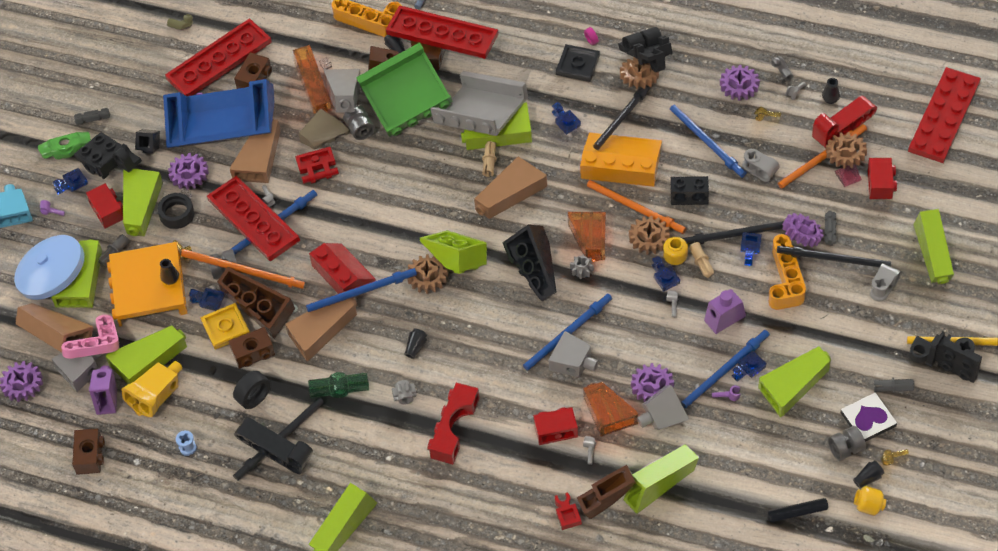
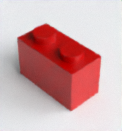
[867,158,897,199]
[86,183,123,229]
[533,407,578,445]

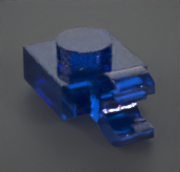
[552,102,581,135]
[52,168,88,194]
[740,232,762,266]
[652,256,680,292]
[189,288,224,311]
[732,351,767,381]

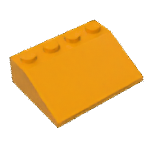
[580,132,662,187]

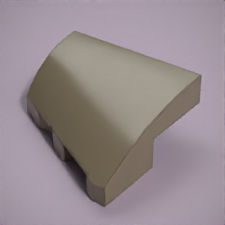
[299,109,350,150]

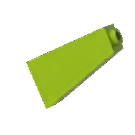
[461,102,532,150]
[123,169,163,237]
[913,209,954,284]
[51,239,102,308]
[105,325,187,384]
[758,346,831,417]
[623,444,699,514]
[308,482,377,551]

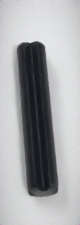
[768,498,828,522]

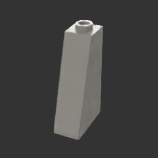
[324,69,361,113]

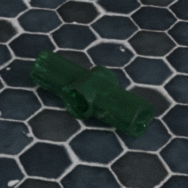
[308,372,369,398]

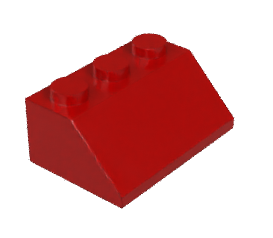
[309,243,376,294]

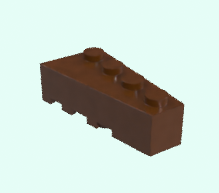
[217,267,295,339]

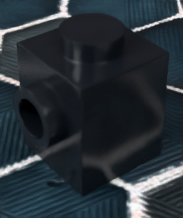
[135,129,160,154]

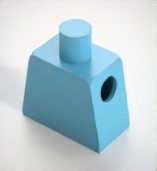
[0,184,33,228]

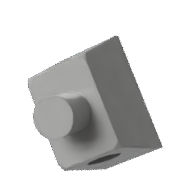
[548,331,599,377]
[52,353,102,392]
[637,385,689,430]

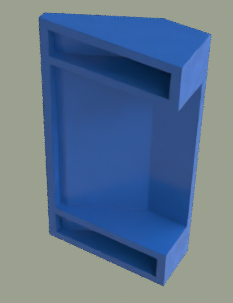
[163,79,275,148]

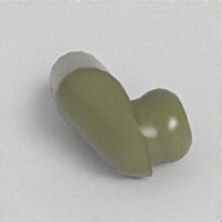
[167,14,193,30]

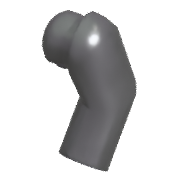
[771,56,793,81]

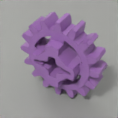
[720,65,760,101]
[168,153,209,190]
[782,213,824,247]
[0,361,43,402]
[631,363,674,402]

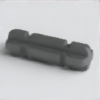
[74,108,110,124]
[825,211,836,246]

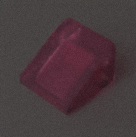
[835,164,862,187]

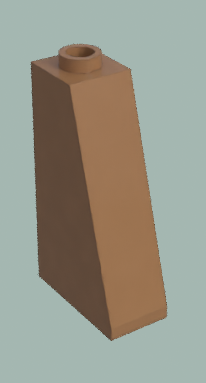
[230,119,281,183]
[474,156,547,219]
[285,291,357,361]
[16,303,93,352]

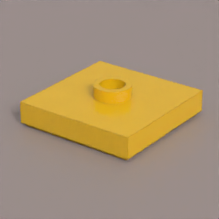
[200,303,250,350]

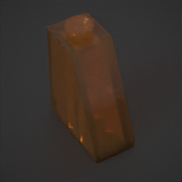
[568,212,606,261]
[583,382,638,437]

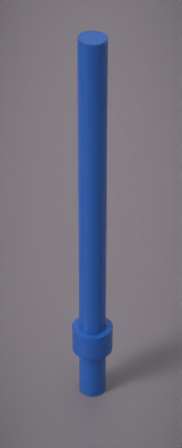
[670,104,746,178]
[231,190,317,255]
[306,268,417,312]
[523,293,612,371]
[681,330,770,408]

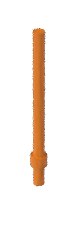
[778,124,867,189]
[587,180,686,234]

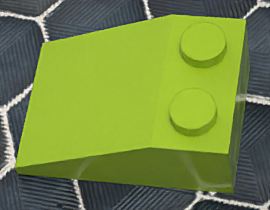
[420,230,487,274]

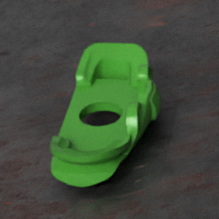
[38,132,91,160]

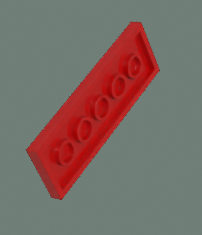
[386,5,499,59]
[165,18,272,96]
[908,67,981,164]
[207,176,301,262]

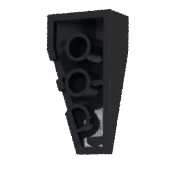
[502,224,557,301]

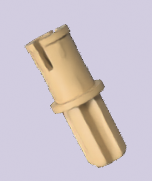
[482,141,497,177]
[689,242,714,278]

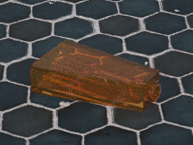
[293,45,331,114]

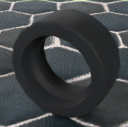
[157,193,195,229]
[233,371,271,409]

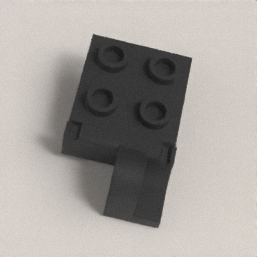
[618,27,673,72]
[74,132,142,179]
[909,331,982,383]

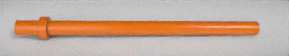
[181,249,305,289]

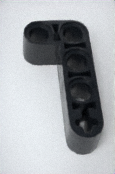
[234,417,313,474]

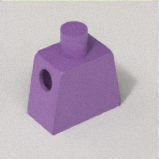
[704,289,746,334]
[89,365,117,415]

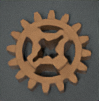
[620,57,659,89]
[826,132,867,169]
[629,216,670,255]
[407,254,448,294]

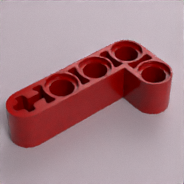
[812,95,877,148]

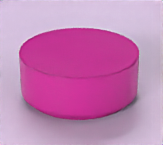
[584,27,599,45]

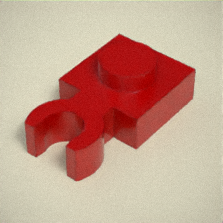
[555,492,582,530]

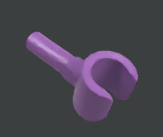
[40,200,65,216]
[712,385,740,401]

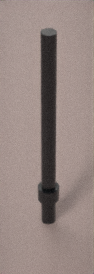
[593,85,651,150]
[682,221,784,245]
[776,245,891,268]
[233,397,324,481]

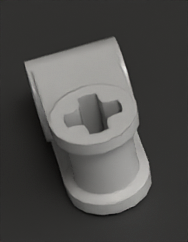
[742,149,780,182]
[870,264,901,302]

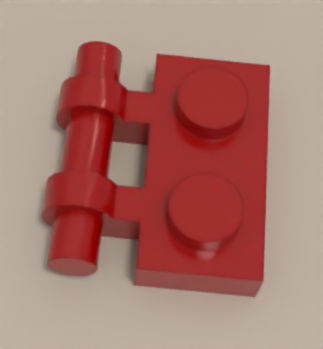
[295,147,339,184]

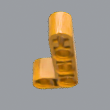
[332,0,402,37]
[768,234,806,310]

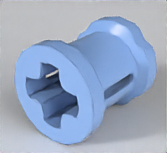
[176,430,197,456]

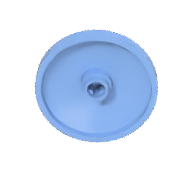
[14,235,85,300]

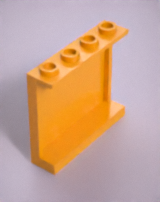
[107,242,188,327]

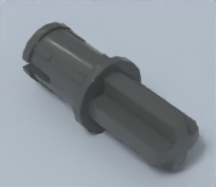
[98,234,130,267]
[874,377,914,393]

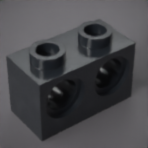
[670,176,709,205]

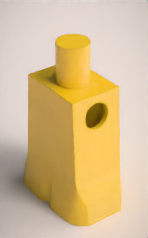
[121,361,182,417]

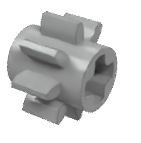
[570,254,594,279]
[392,380,417,405]

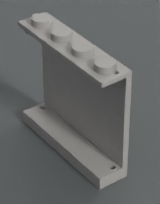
[430,71,528,136]

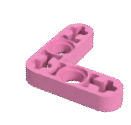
[61,315,119,359]

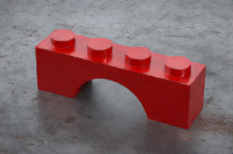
[427,382,480,465]

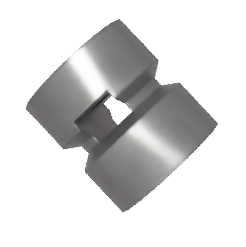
[343,106,375,140]
[209,249,237,279]
[828,426,866,461]

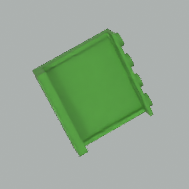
[356,42,453,137]

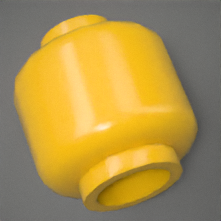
[663,237,688,265]
[854,486,886,516]

